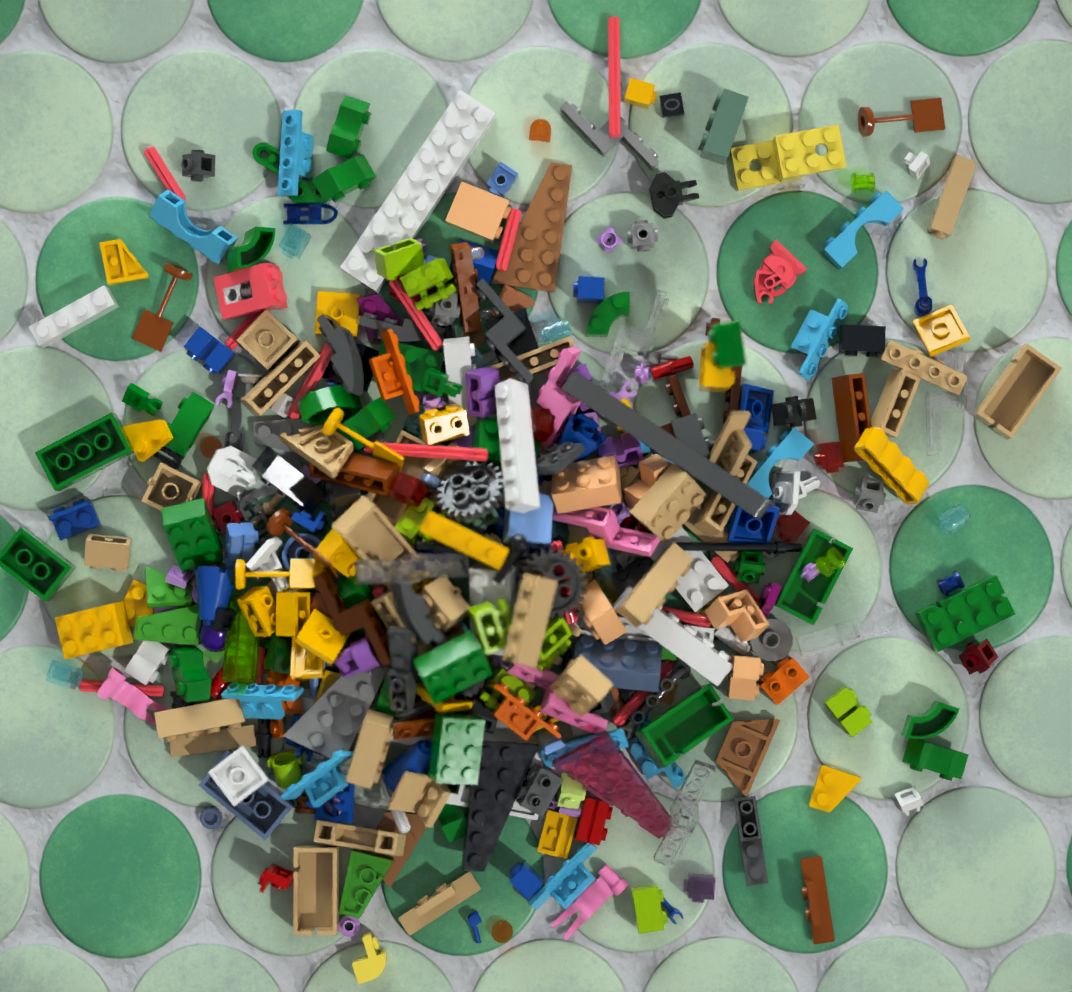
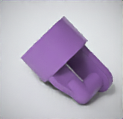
[334,636,382,678]

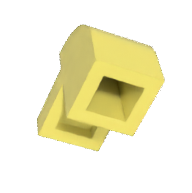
[352,932,387,984]

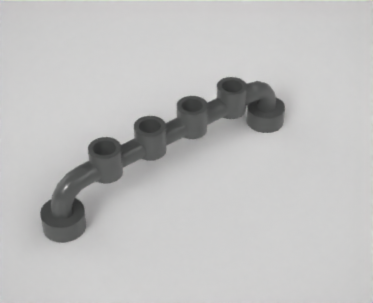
[603,662,691,760]

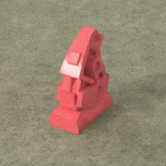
[753,240,807,304]

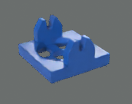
[305,782,355,823]

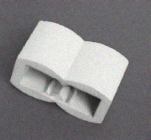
[124,641,170,685]

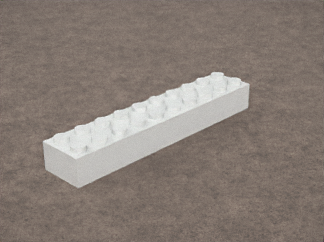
[340,90,496,293]

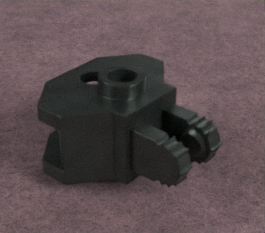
[649,172,700,219]
[770,396,817,428]

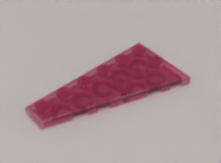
[552,732,677,839]

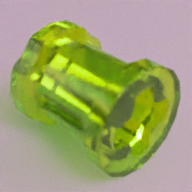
[851,172,875,192]

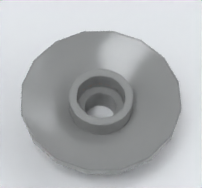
[750,619,793,661]

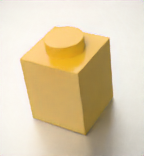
[624,78,657,109]

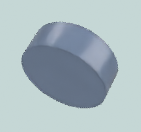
[418,474,441,492]
[200,807,223,829]

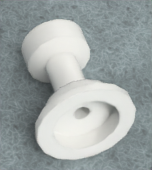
[237,373,263,404]

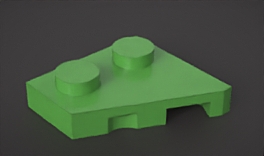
[145,567,192,608]

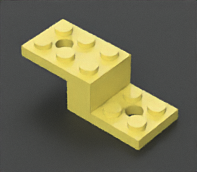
[730,125,847,191]

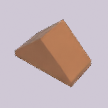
[491,284,535,318]

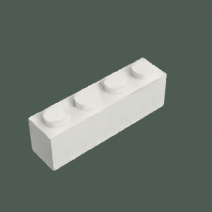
[29,285,119,348]
[443,337,480,426]

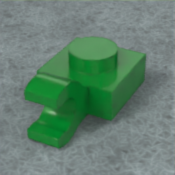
[421,367,463,397]
[122,383,163,416]

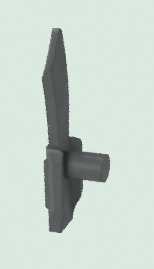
[224,397,244,452]

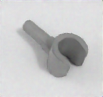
[647,351,678,365]

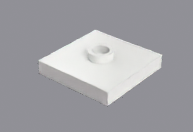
[208,745,270,807]

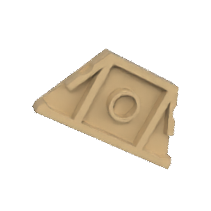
[279,424,354,478]

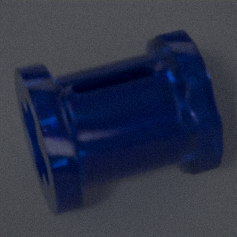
[936,571,965,597]

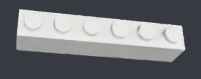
[494,379,540,513]
[613,585,733,686]

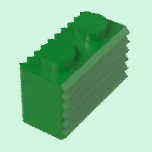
[708,320,746,370]

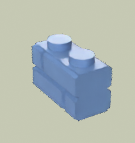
[224,522,259,570]

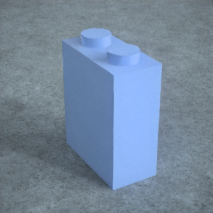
[502,492,553,551]

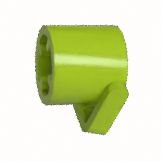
[267,750,306,789]

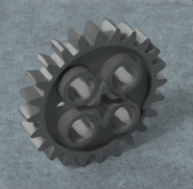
[436,461,504,523]
[516,547,588,619]

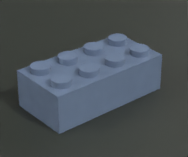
[574,635,663,692]
[198,750,295,840]

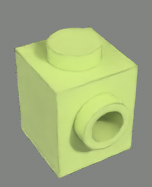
[557,772,586,809]

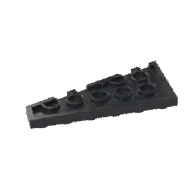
[461,740,539,872]

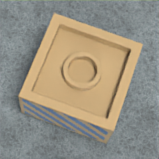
[236,310,300,371]

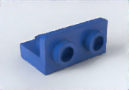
[48,498,101,541]
[291,511,328,534]

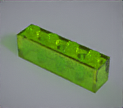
[222,595,259,683]

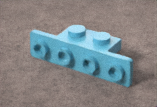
[278,110,314,196]
[791,298,848,381]
[221,683,304,720]
[627,708,686,788]
[540,728,629,768]
[281,750,354,808]
[528,842,597,909]

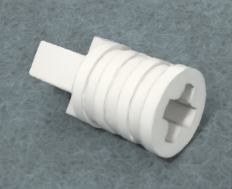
[714,625,751,656]

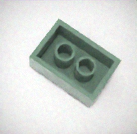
[698,88,749,165]

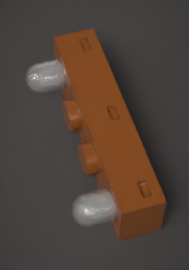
[449,242,493,333]

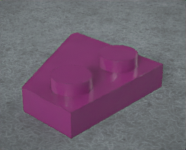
[357,293,400,340]
[759,582,782,617]

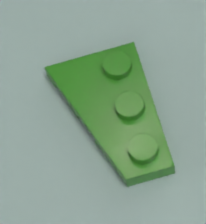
[134,603,201,646]
[339,849,394,918]

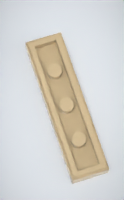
[169,724,257,757]

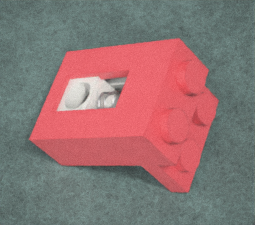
[214,263,288,320]

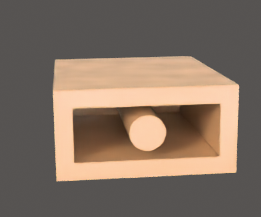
[445,181,511,243]

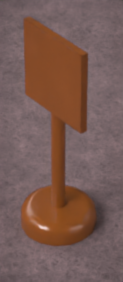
[858,98,945,137]
[132,262,193,352]
[266,509,338,578]

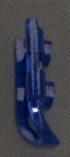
[283,203,338,224]

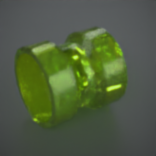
[815,547,846,577]

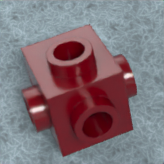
[211,501,245,534]
[958,639,998,674]

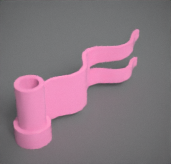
[96,667,169,726]
[551,864,629,941]

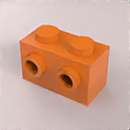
[759,657,810,705]

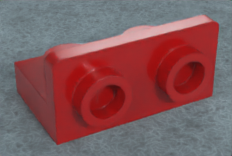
[258,864,293,893]

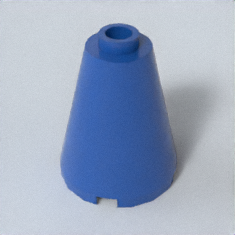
[557,414,606,463]
[195,566,236,626]
[382,740,432,793]

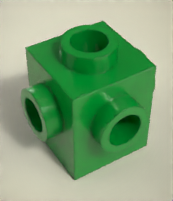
[734,551,765,584]

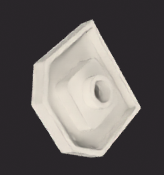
[206,445,257,498]
[770,471,820,515]
[246,536,290,592]

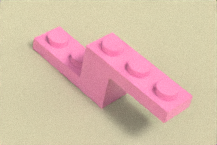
[536,346,581,453]
[552,504,660,557]
[507,662,608,735]

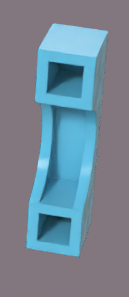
[149,189,238,265]
[822,190,904,270]
[746,427,814,499]

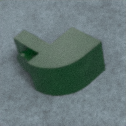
[259,633,292,674]

